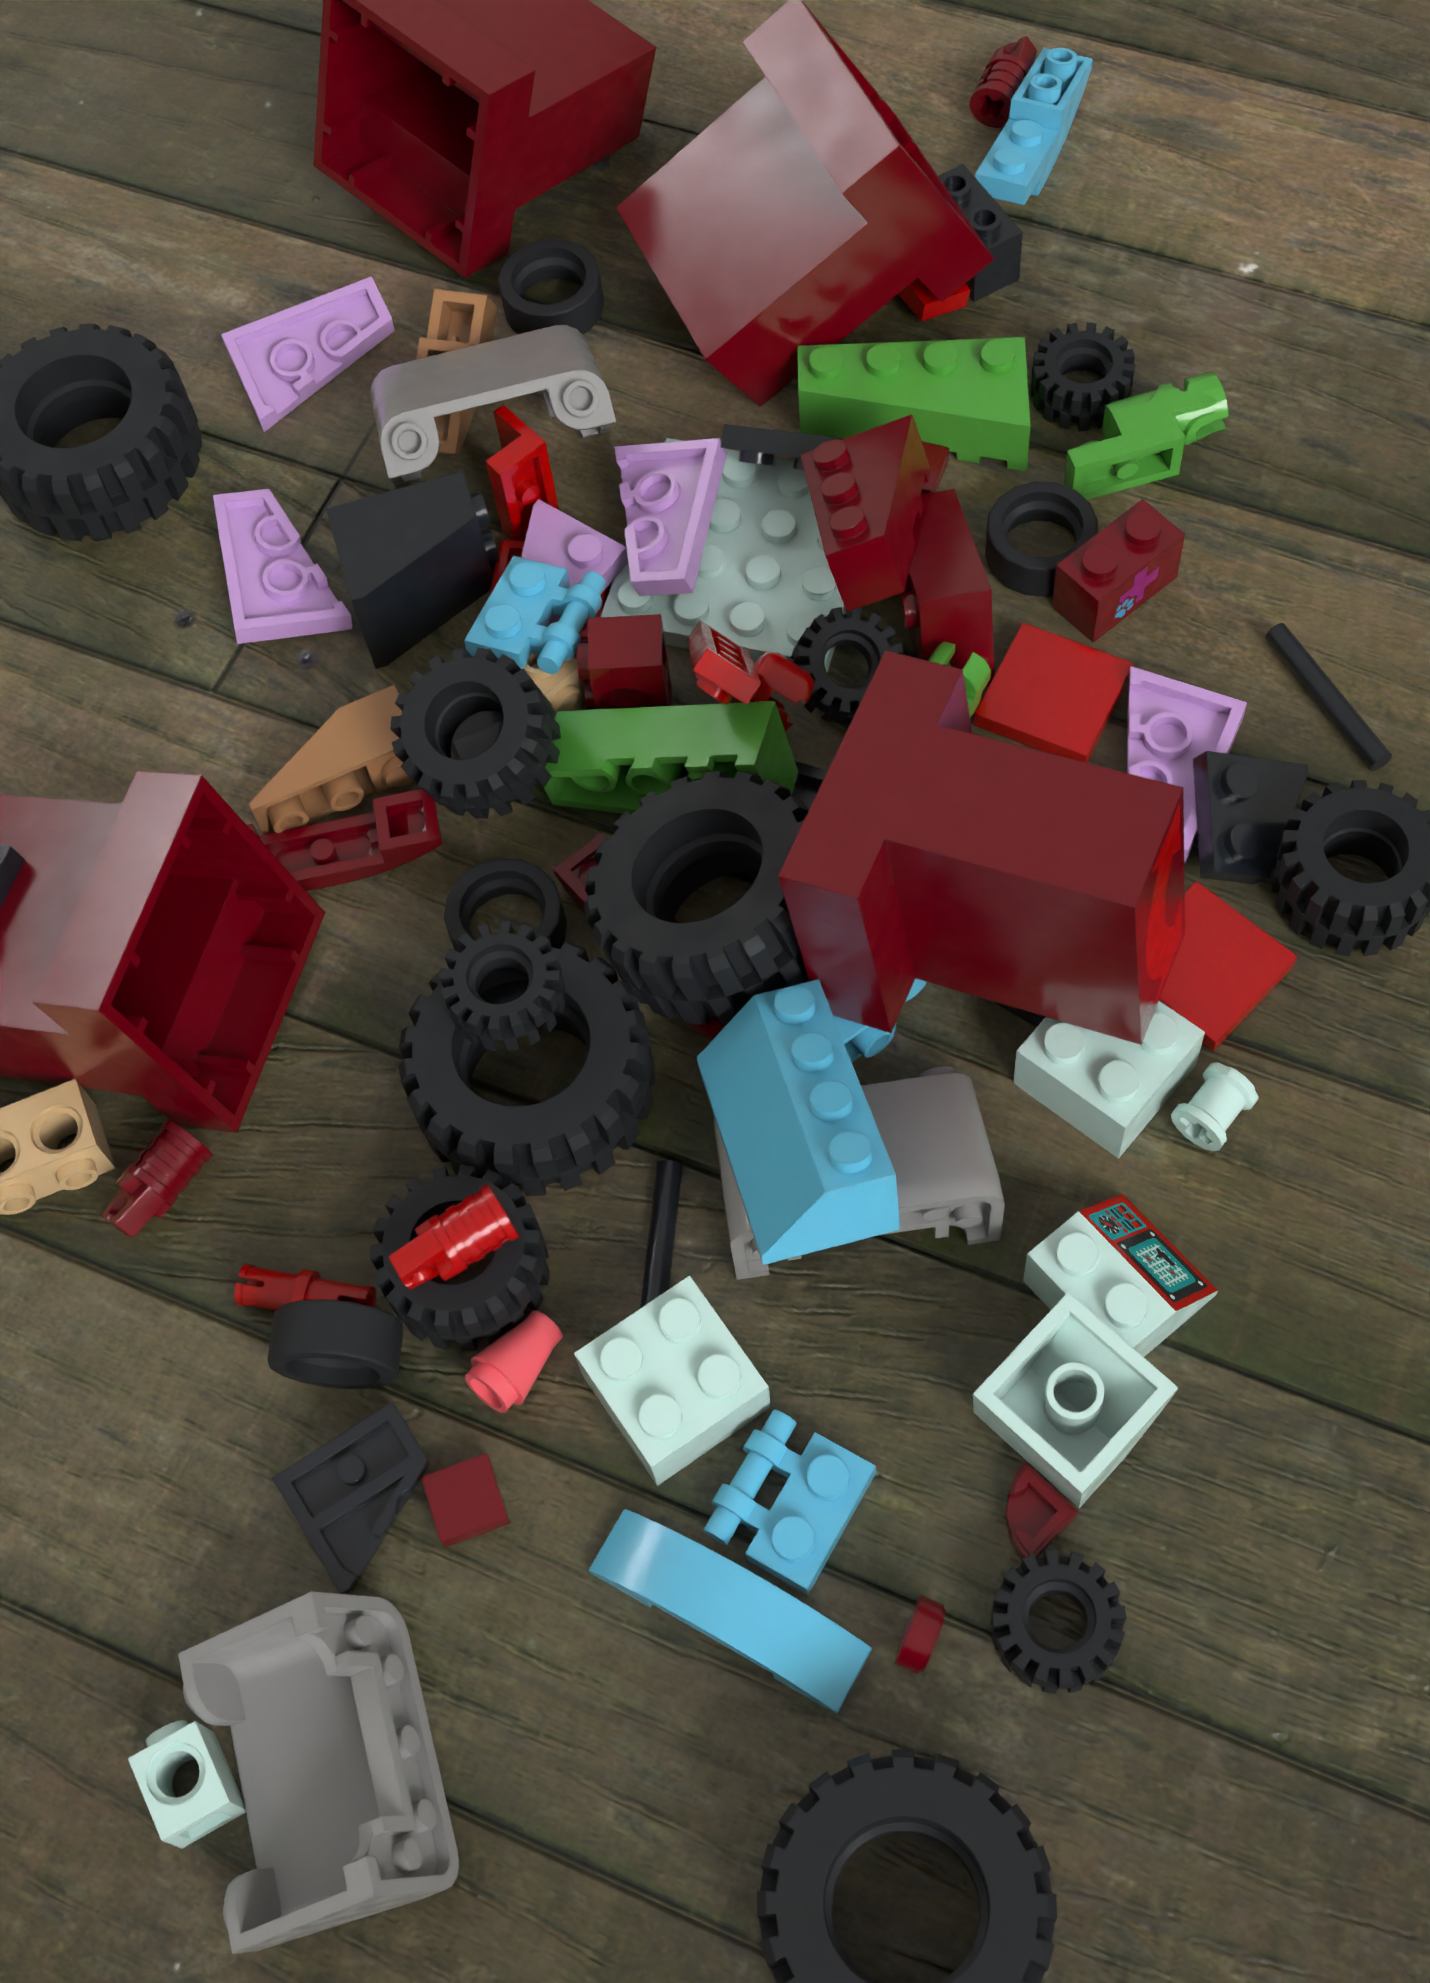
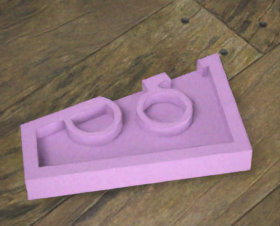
[221,276,395,432]
[615,438,727,596]
[213,489,352,644]
[1127,666,1247,863]

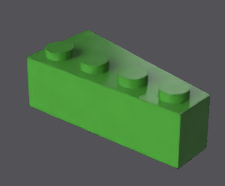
[798,337,1030,471]
[543,701,798,815]

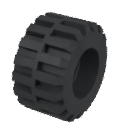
[390,648,561,819]
[1271,780,1430,956]
[370,1165,550,1352]

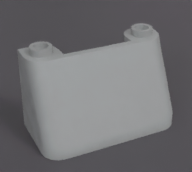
[371,325,616,486]
[713,1067,1005,1280]
[178,1591,459,1954]

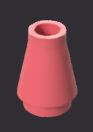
[465,1310,563,1413]

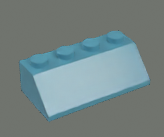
[697,979,900,1265]

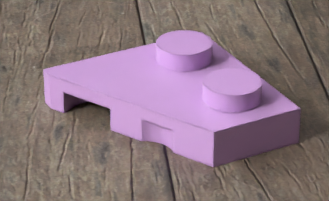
[521,499,628,627]

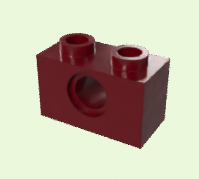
[577,614,672,710]

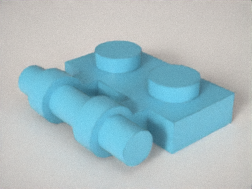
[464,556,606,674]
[703,1410,876,1595]

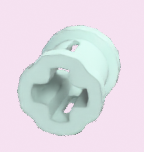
[1171,1062,1259,1151]

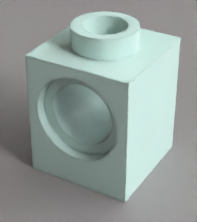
[128,1720,246,1848]

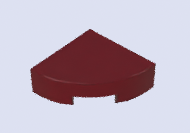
[1006,1462,1078,1560]

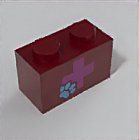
[1052,499,1185,643]

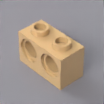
[0,1079,116,1215]

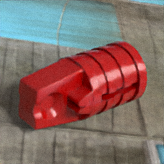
[389,1183,520,1290]

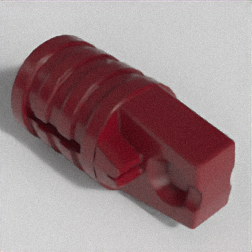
[970,36,1037,128]
[101,1119,213,1238]

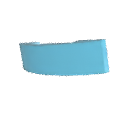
[589,1509,872,1715]

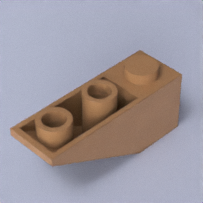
[248,684,413,835]

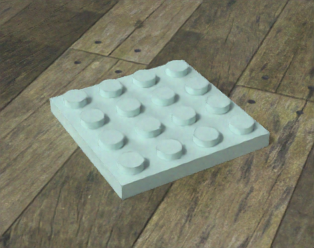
[600,438,846,672]

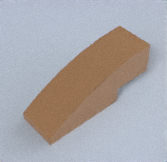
[416,289,498,456]

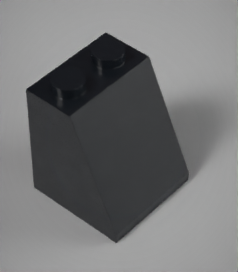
[326,471,499,669]

